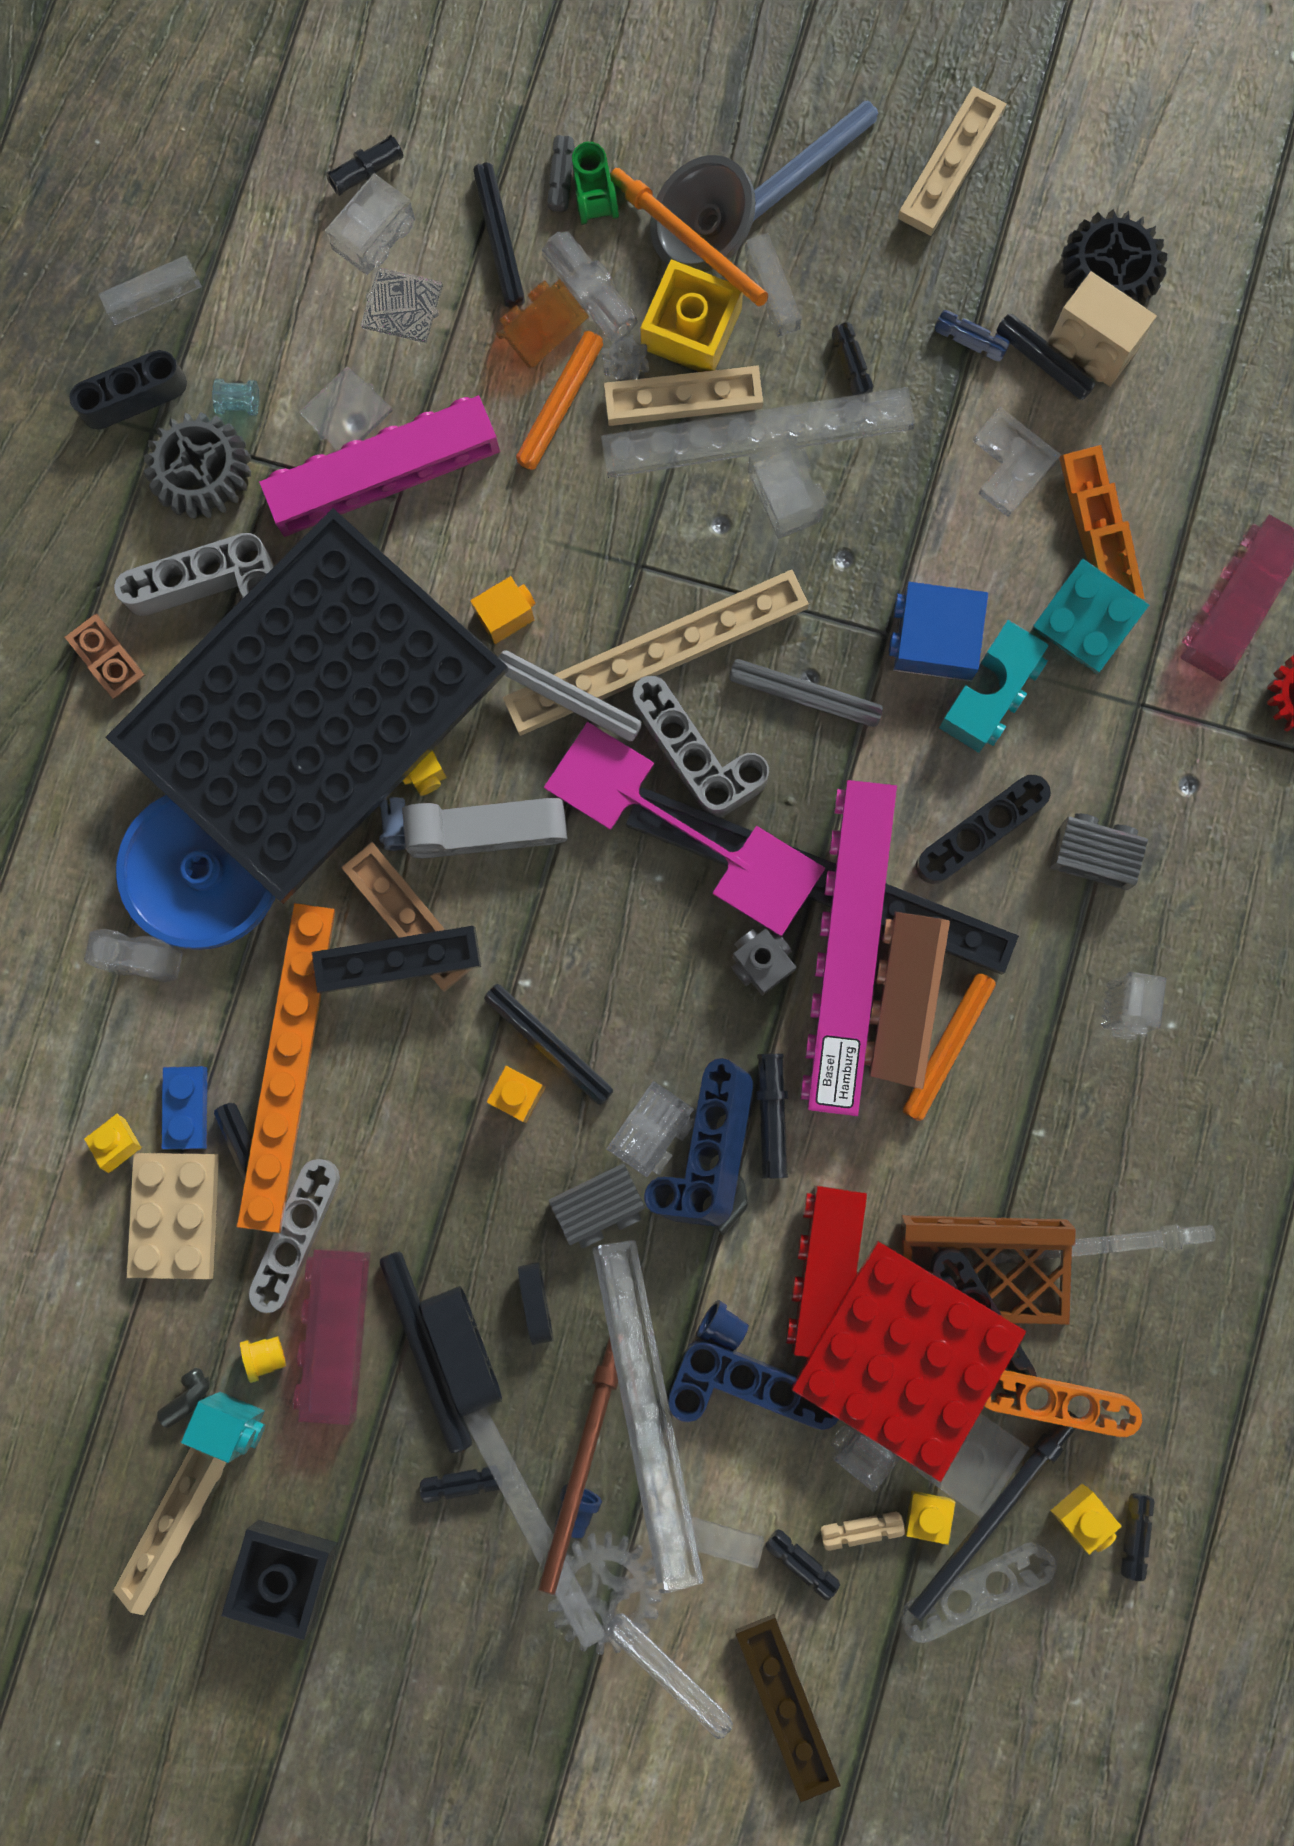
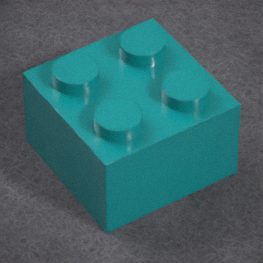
[1032,558,1150,674]

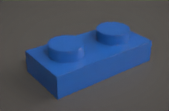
[162,1066,207,1150]

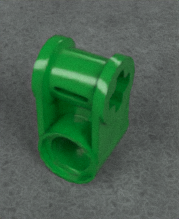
[572,142,619,225]

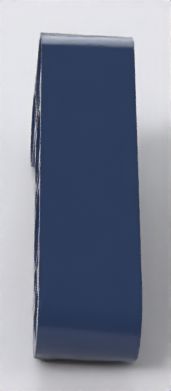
[644,1058,753,1226]
[668,1339,839,1430]

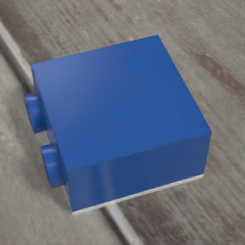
[889,582,988,682]

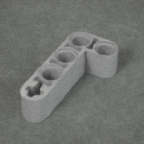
[114,533,274,616]
[633,676,769,818]
[402,798,567,858]

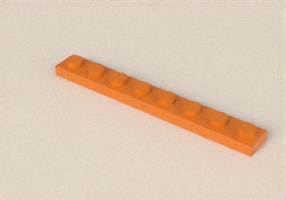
[237,903,336,1233]

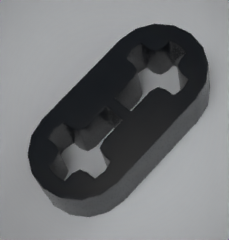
[518,1262,553,1345]

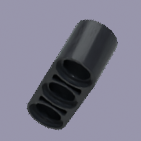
[69,350,187,430]
[421,1286,502,1417]

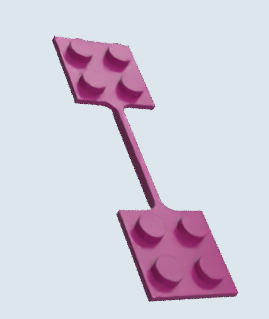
[543,722,825,937]

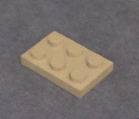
[127,1153,219,1279]

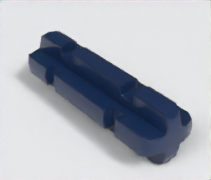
[935,310,1010,361]

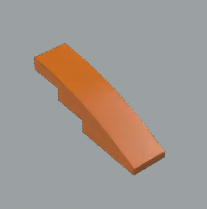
[1059,445,1145,599]

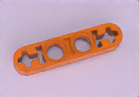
[985,1370,1142,1437]

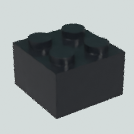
[221,1519,338,1640]

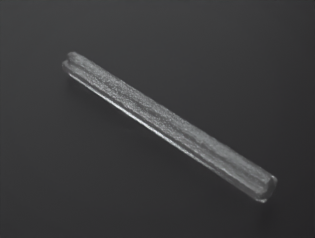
[465,1408,605,1648]

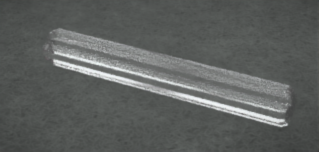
[607,1613,733,1739]

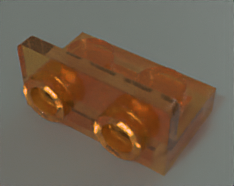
[495,279,589,369]

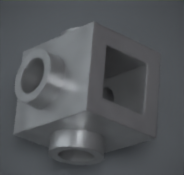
[732,929,796,996]

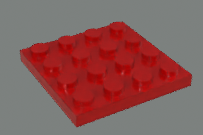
[791,1241,1027,1482]

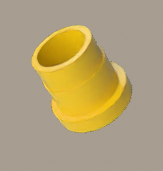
[240,1336,286,1383]

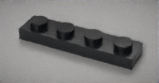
[312,926,482,994]

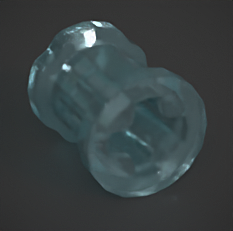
[212,378,260,416]

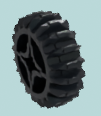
[1060,209,1168,307]

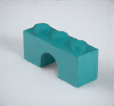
[939,620,1049,753]

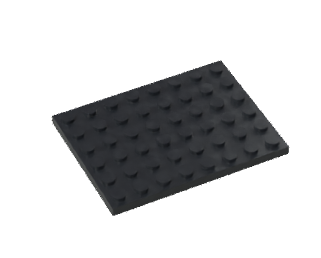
[105,508,509,904]

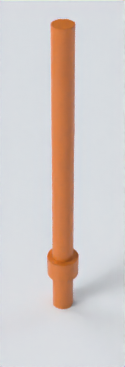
[610,168,768,306]

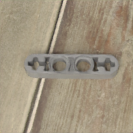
[249,1159,340,1313]

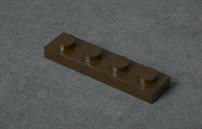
[735,1614,841,1803]

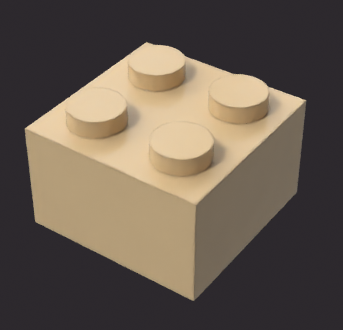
[1048,271,1157,387]

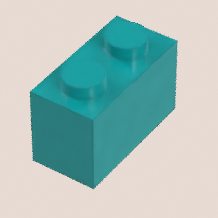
[181,1391,265,1463]

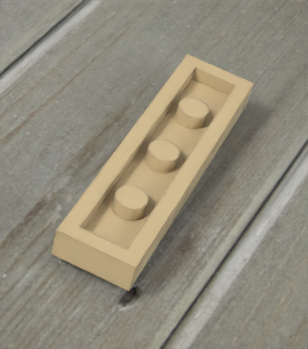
[898,86,1007,236]
[604,366,763,426]
[113,1447,227,1615]

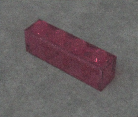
[1180,514,1294,681]
[293,1248,371,1425]

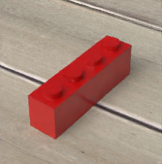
[786,1185,867,1357]

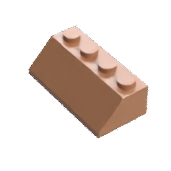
[864,912,950,1089]

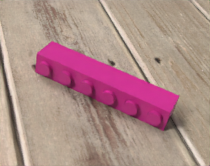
[259,395,500,537]

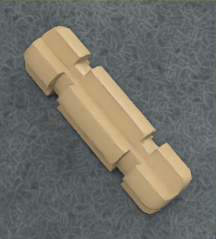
[821,1511,905,1551]

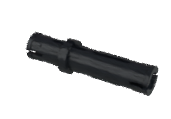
[756,1054,788,1179]

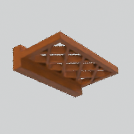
[901,1215,1076,1325]

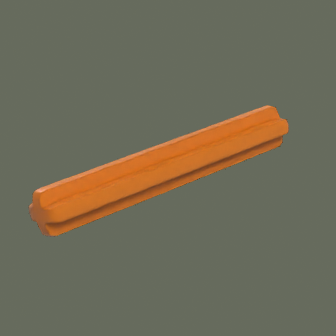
[516,331,603,470]
[903,973,996,1121]

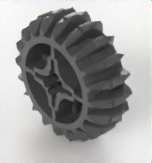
[143,411,251,519]

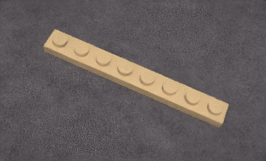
[503,569,809,736]

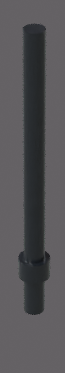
[908,1410,1078,1622]

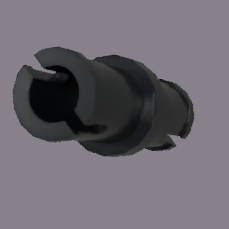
[326,135,404,196]

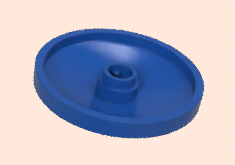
[116,795,276,950]

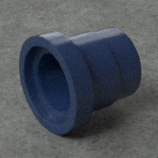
[697,1300,749,1351]
[554,1485,602,1538]

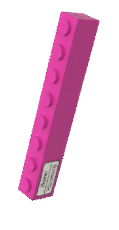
[800,780,897,1116]

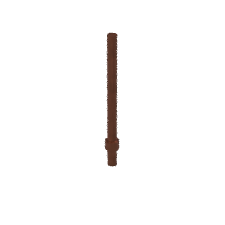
[538,1335,626,1595]

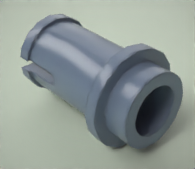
[379,797,406,851]

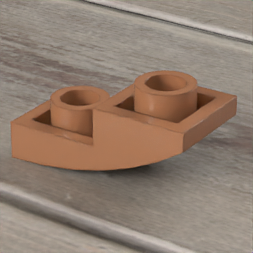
[64,614,146,699]

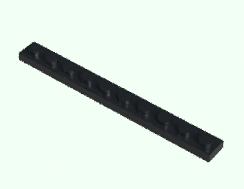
[626,787,1019,975]

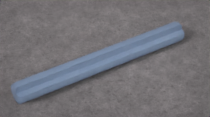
[753,101,878,221]

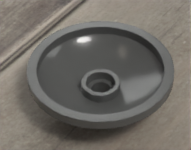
[650,155,756,272]

